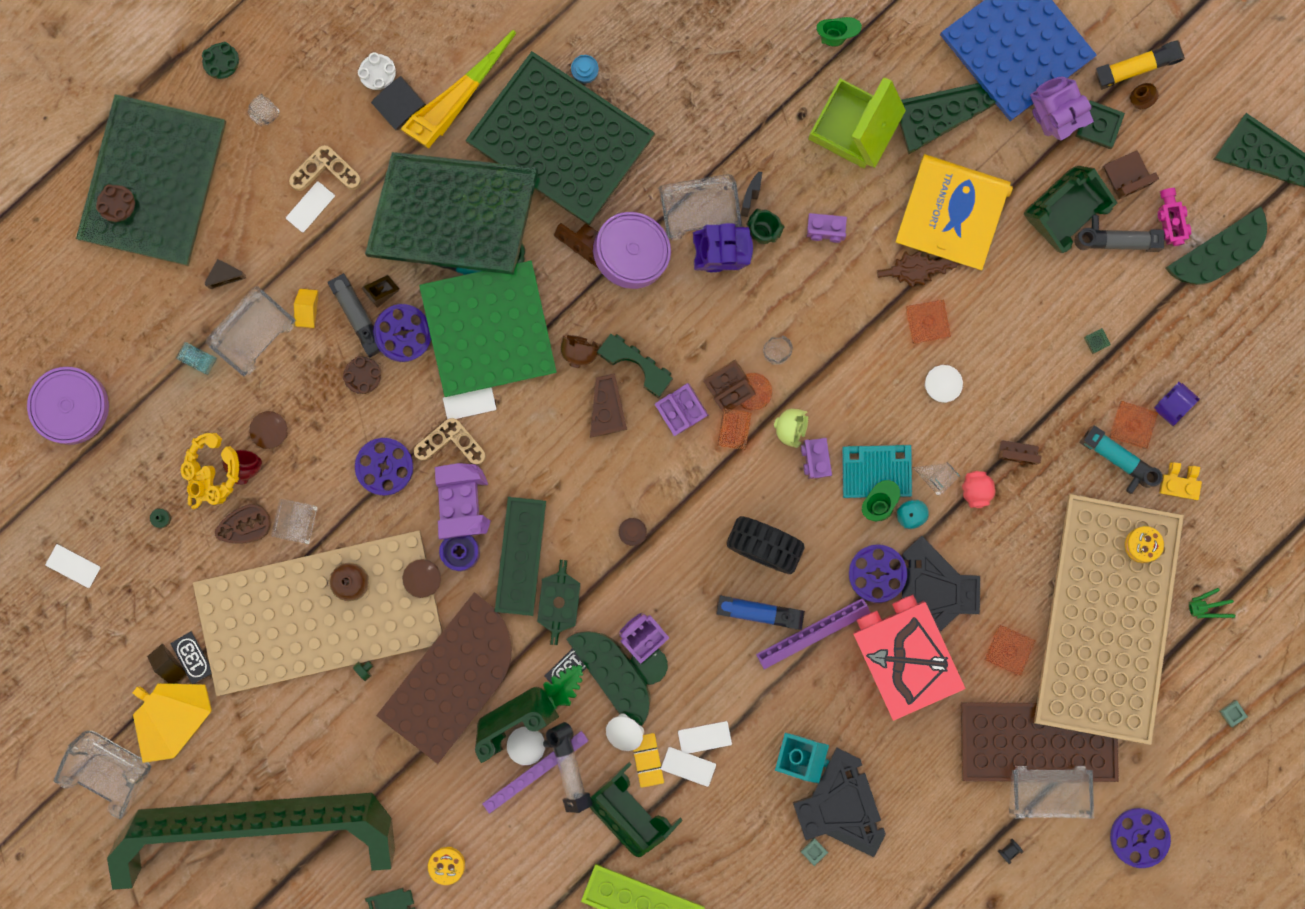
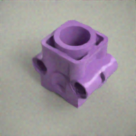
[1030,77,1094,140]

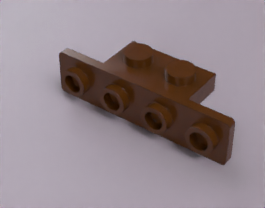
[554,223,599,269]

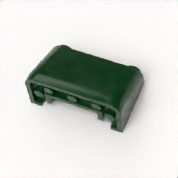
[1024,166,1117,253]
[475,687,559,763]

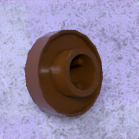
[1130,83,1159,110]
[619,518,647,546]

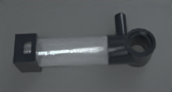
[543,722,593,813]

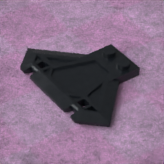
[902,536,980,632]
[793,747,886,857]

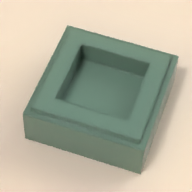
[1219,700,1248,727]
[800,838,828,866]

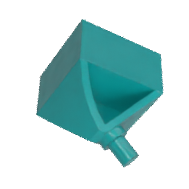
[775,733,830,783]

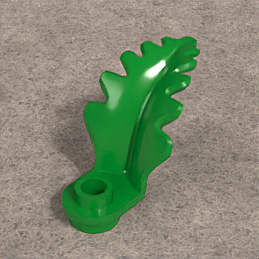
[543,665,583,709]

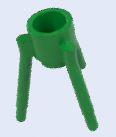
[1189,588,1236,619]

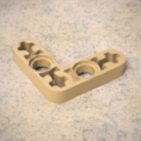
[289,145,361,191]
[414,418,486,465]

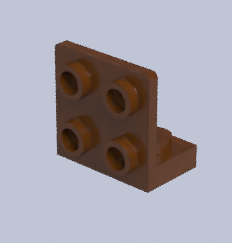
[1103,150,1159,200]

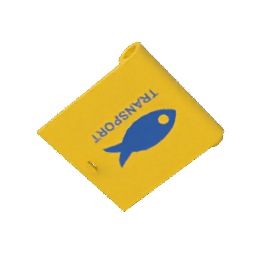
[895,154,1013,271]

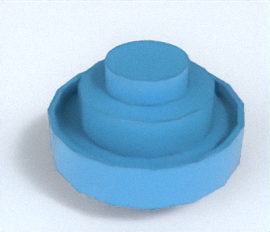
[571,55,599,84]

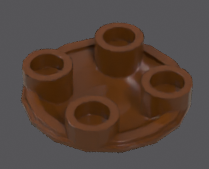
[96,185,135,222]
[343,356,381,394]
[249,411,288,449]
[402,559,441,598]

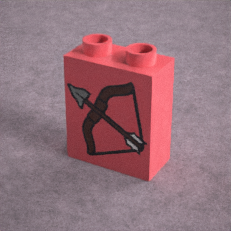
[853,595,966,721]

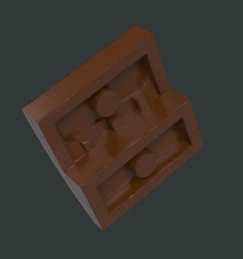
[703,359,756,414]

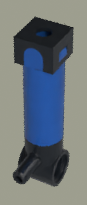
[716,595,805,630]

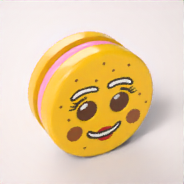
[1124,526,1164,563]
[428,847,465,885]

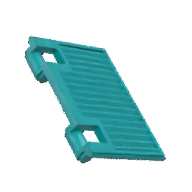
[842,445,912,498]

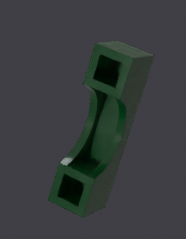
[598,334,673,398]

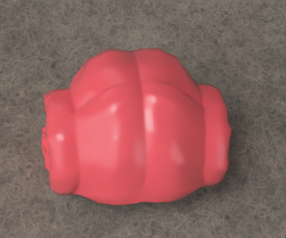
[962,471,995,508]

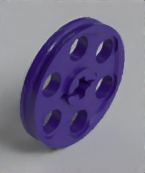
[373,304,431,362]
[355,438,413,496]
[849,545,907,603]
[1110,808,1171,868]

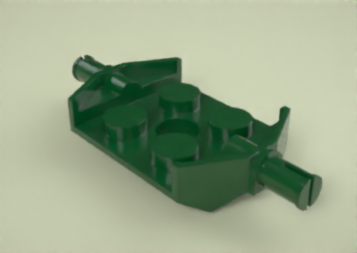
[537,560,581,645]

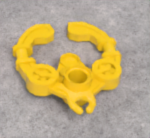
[180,433,239,510]

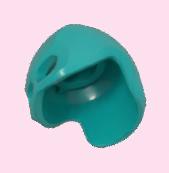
[897,500,929,530]

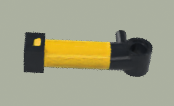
[1095,40,1185,90]

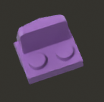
[619,613,669,664]

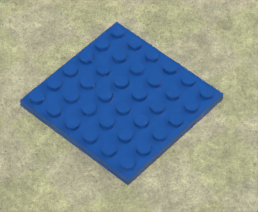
[940,0,1097,121]

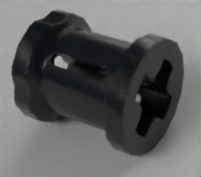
[998,839,1024,864]

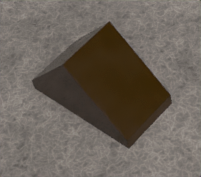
[205,259,246,289]
[362,275,400,308]
[147,644,186,684]

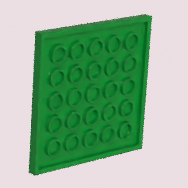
[419,260,557,397]

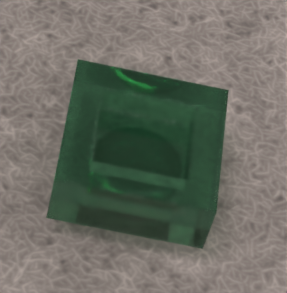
[1084,328,1111,354]

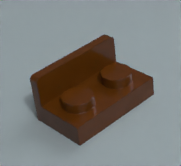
[998,440,1042,465]

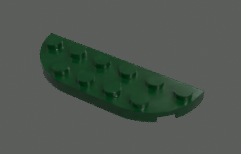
[1166,206,1267,285]
[566,631,651,726]

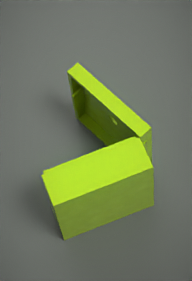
[808,77,906,169]

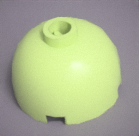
[774,409,808,448]

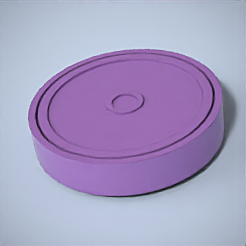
[593,212,671,289]
[27,367,109,445]

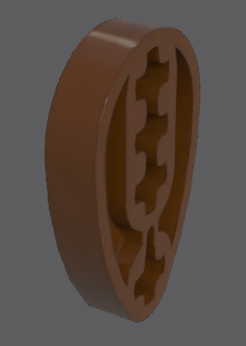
[215,504,271,544]

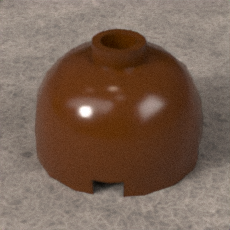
[561,335,600,368]
[329,563,369,601]

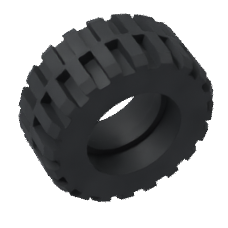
[727,516,805,574]

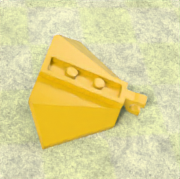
[132,683,212,763]

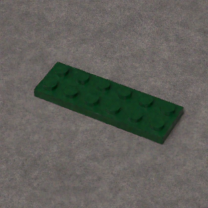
[495,497,547,616]

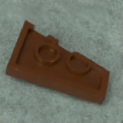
[590,373,627,438]

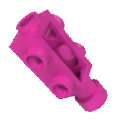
[1158,188,1191,246]

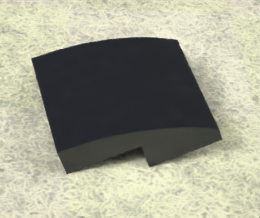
[371,76,426,130]
[740,172,762,217]

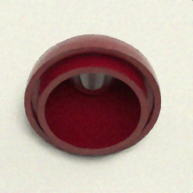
[222,450,262,485]

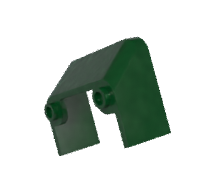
[590,762,683,857]

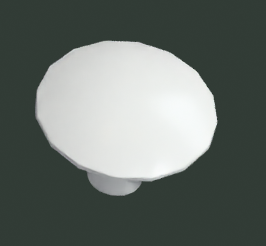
[358,53,396,90]
[924,365,963,403]
[606,714,644,751]
[507,727,545,765]

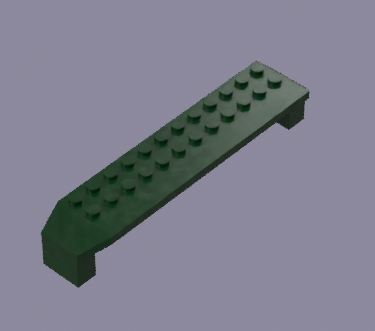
[107,793,395,890]

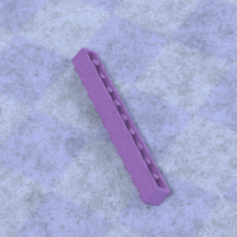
[756,598,870,669]
[482,731,589,814]

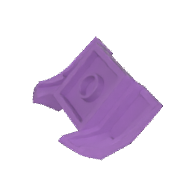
[435,463,491,540]

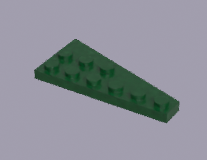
[899,83,996,154]
[1213,113,1305,187]

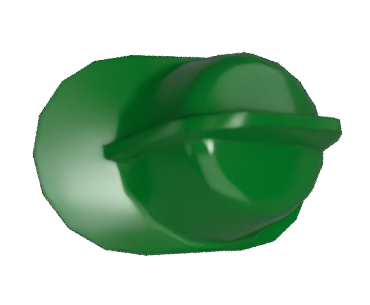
[816,17,862,47]
[862,480,900,522]

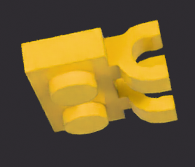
[1159,462,1202,500]

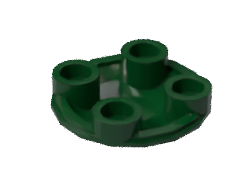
[202,42,239,79]
[630,649,668,685]

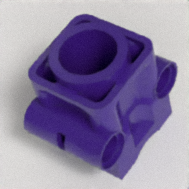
[693,223,753,273]

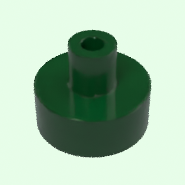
[150,509,171,528]
[353,661,373,681]

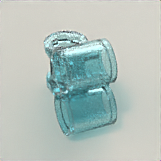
[176,342,217,375]

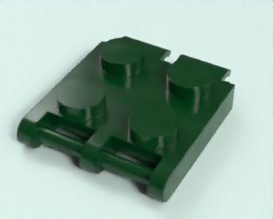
[365,888,416,909]

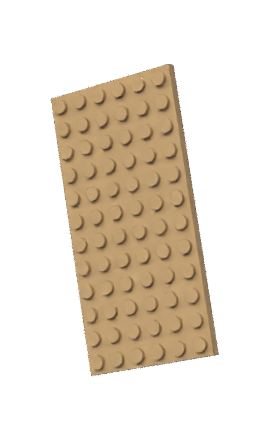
[1034,494,1184,745]
[193,530,442,696]

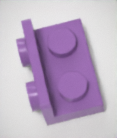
[807,213,847,243]
[801,438,832,479]

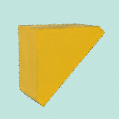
[294,289,319,328]

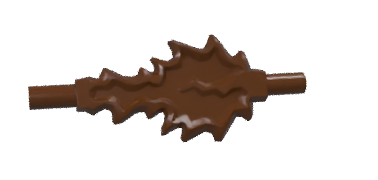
[877,251,962,288]

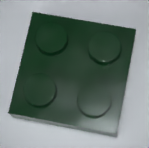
[1075,100,1125,149]

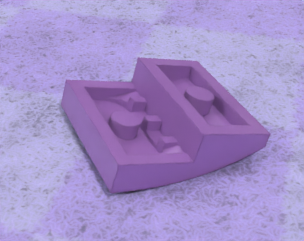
[655,383,709,436]

